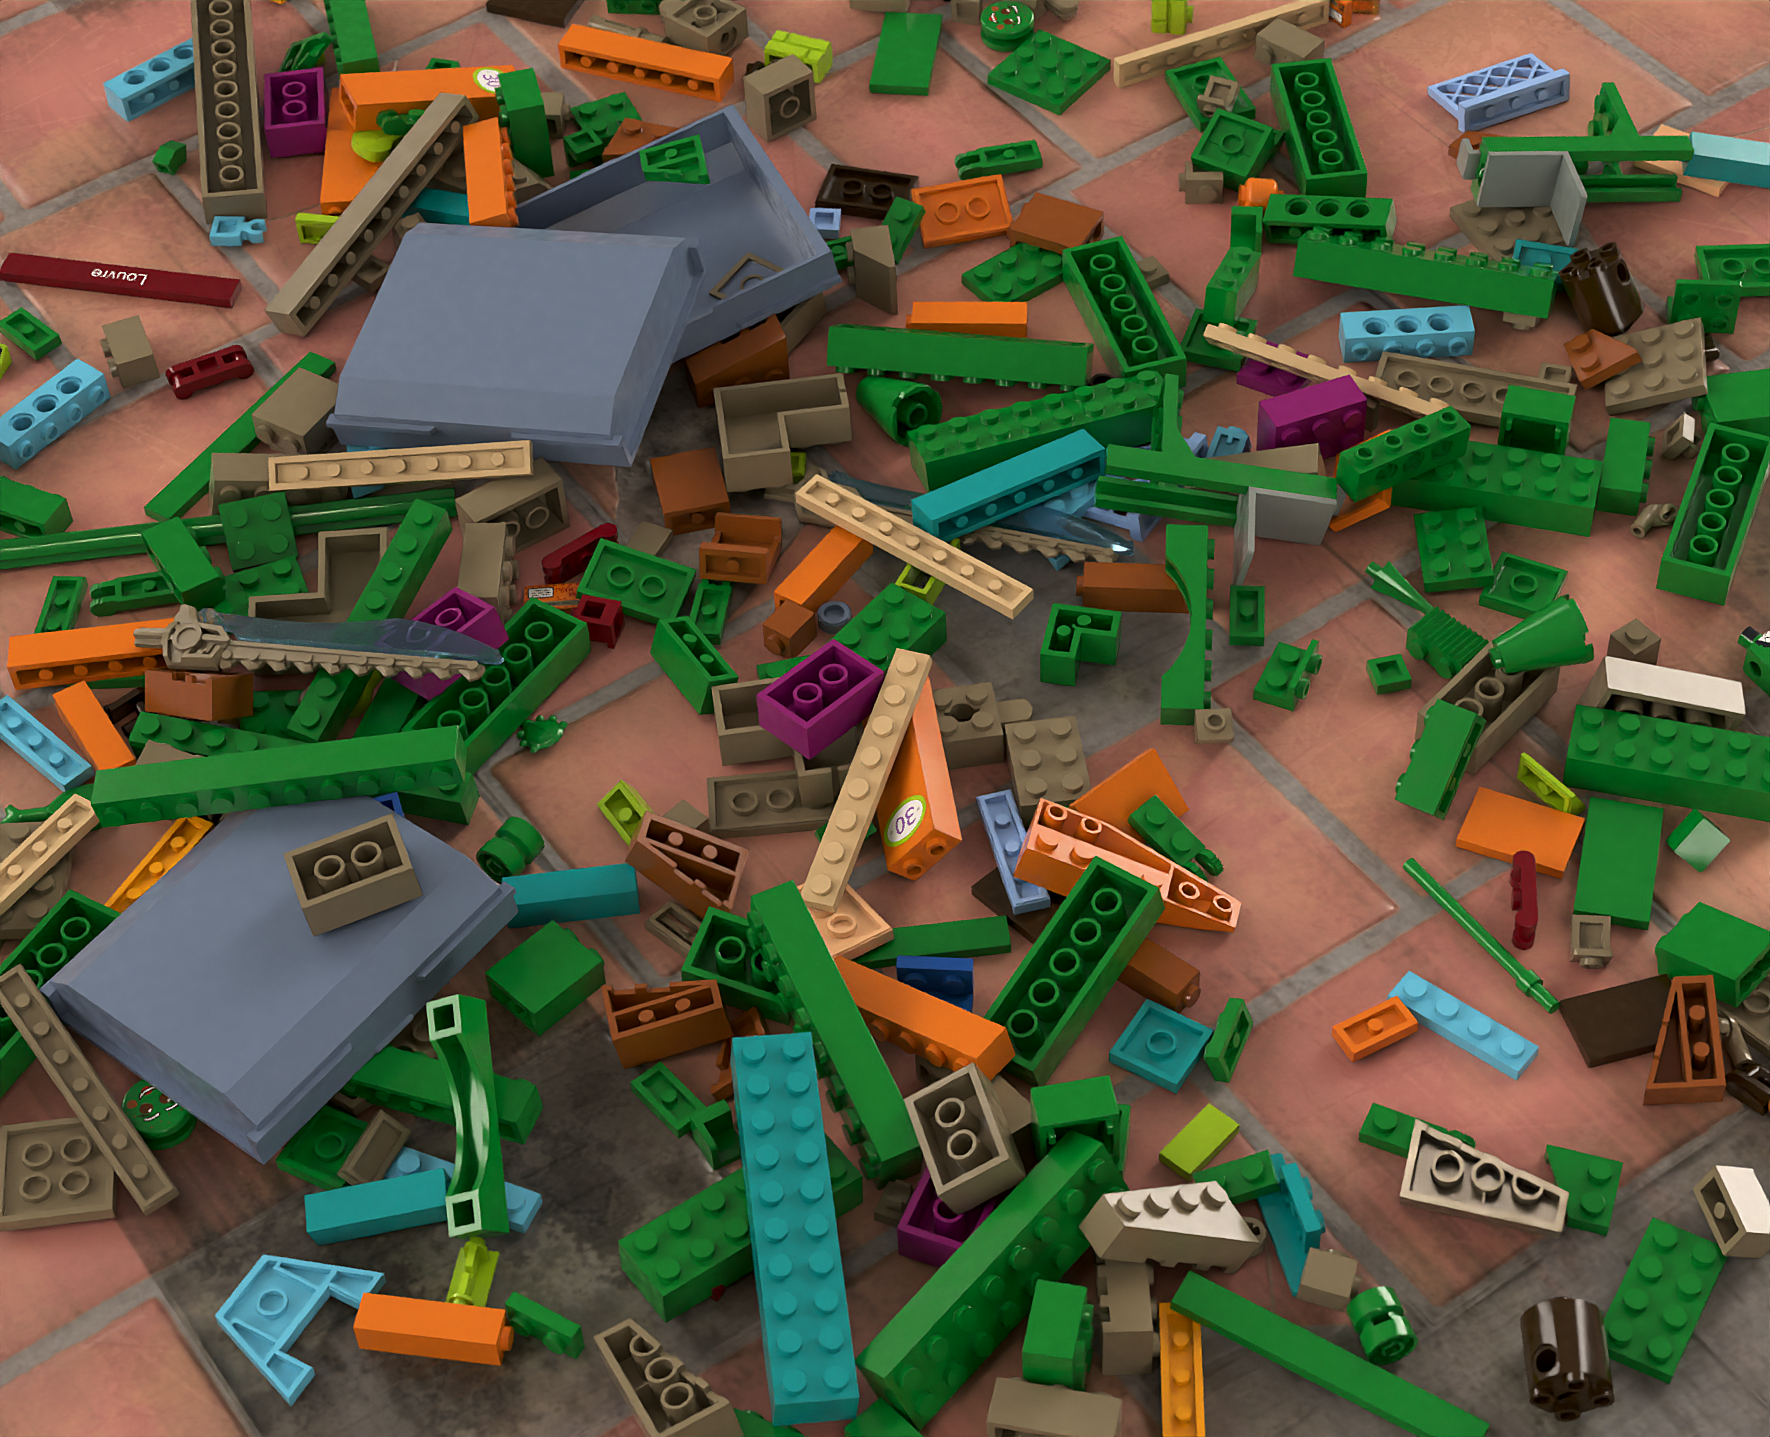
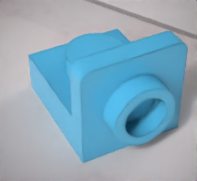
[1205,426,1252,458]

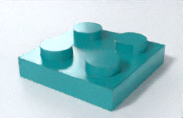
[1109,999,1214,1094]

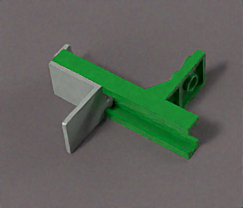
[1456,82,1694,247]
[1094,373,1346,586]

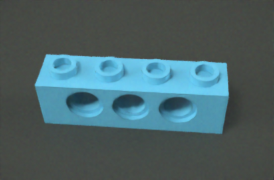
[103,38,195,122]
[1338,305,1475,363]
[0,359,111,470]

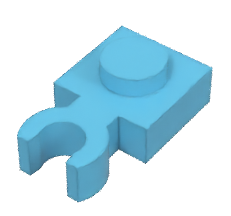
[209,216,267,246]

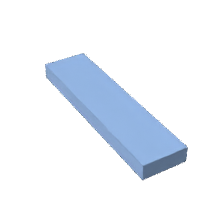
[976,789,1050,915]

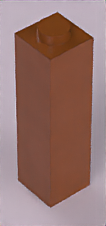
[1076,562,1208,614]
[1117,937,1201,1014]

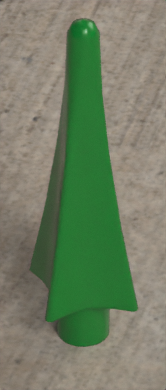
[1365,561,1434,614]

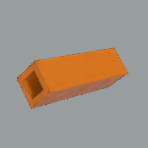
[906,301,1028,338]
[774,525,873,616]
[52,680,136,774]
[353,1292,514,1366]

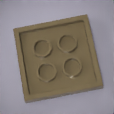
[1449,199,1580,261]
[1605,317,1708,415]
[0,1117,117,1232]

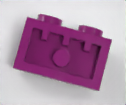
[1236,341,1312,397]

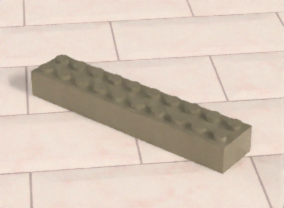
[190,0,268,224]

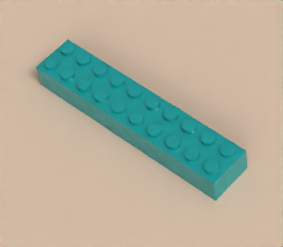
[730,1032,859,1426]

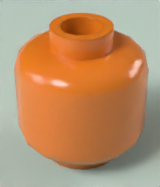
[1238,178,1284,217]

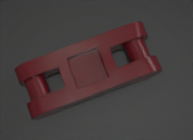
[165,345,254,400]
[541,523,619,585]
[1509,850,1538,950]

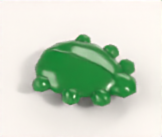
[517,715,568,753]

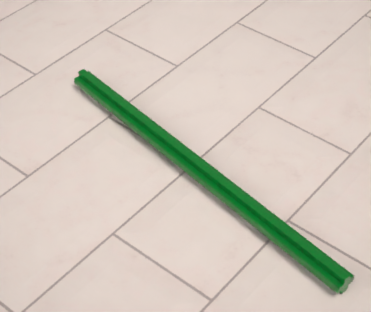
[0,487,458,570]

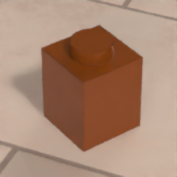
[762,599,817,659]

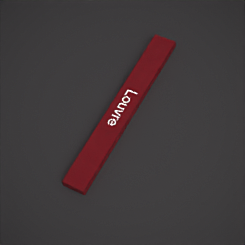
[0,252,242,308]

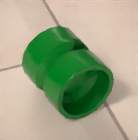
[476,816,545,884]
[1346,1286,1418,1365]

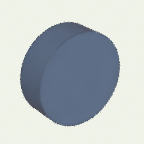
[817,601,852,634]

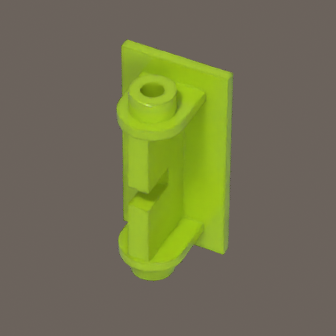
[446,1237,500,1307]

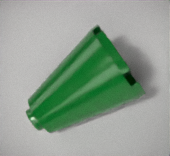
[855,375,943,448]
[1488,594,1594,674]

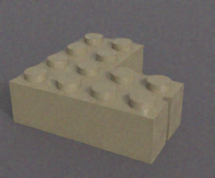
[713,373,852,492]
[248,527,391,677]
[711,677,864,807]

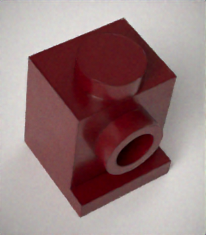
[570,594,625,649]

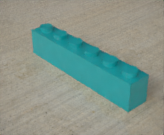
[911,429,1106,542]

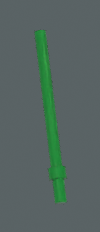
[1403,858,1561,1014]

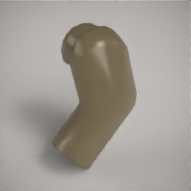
[1630,503,1679,538]
[1718,1015,1754,1071]

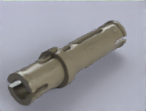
[588,15,670,44]

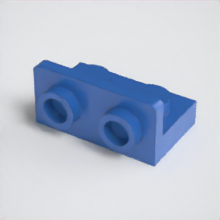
[896,955,974,1013]

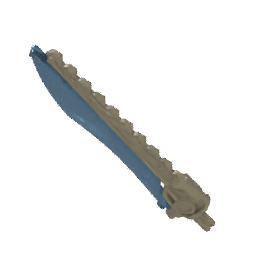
[764,465,1134,563]
[133,604,503,682]

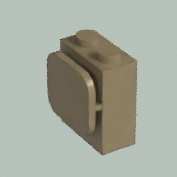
[251,367,339,454]

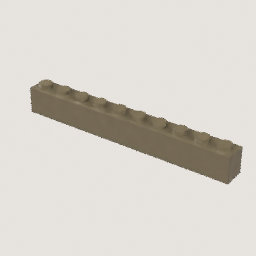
[264,92,480,336]

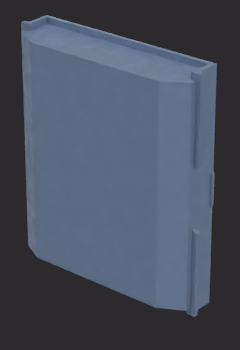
[515,104,842,364]
[326,223,707,467]
[39,795,519,1165]

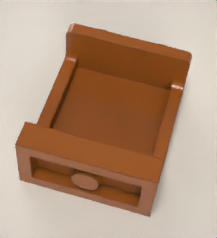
[1007,192,1104,254]
[650,447,731,536]
[699,512,782,584]

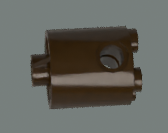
[1558,242,1645,337]
[1520,1296,1615,1422]

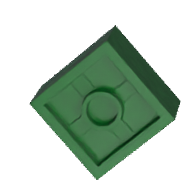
[1191,108,1275,192]
[1497,385,1576,456]
[1030,1075,1120,1163]

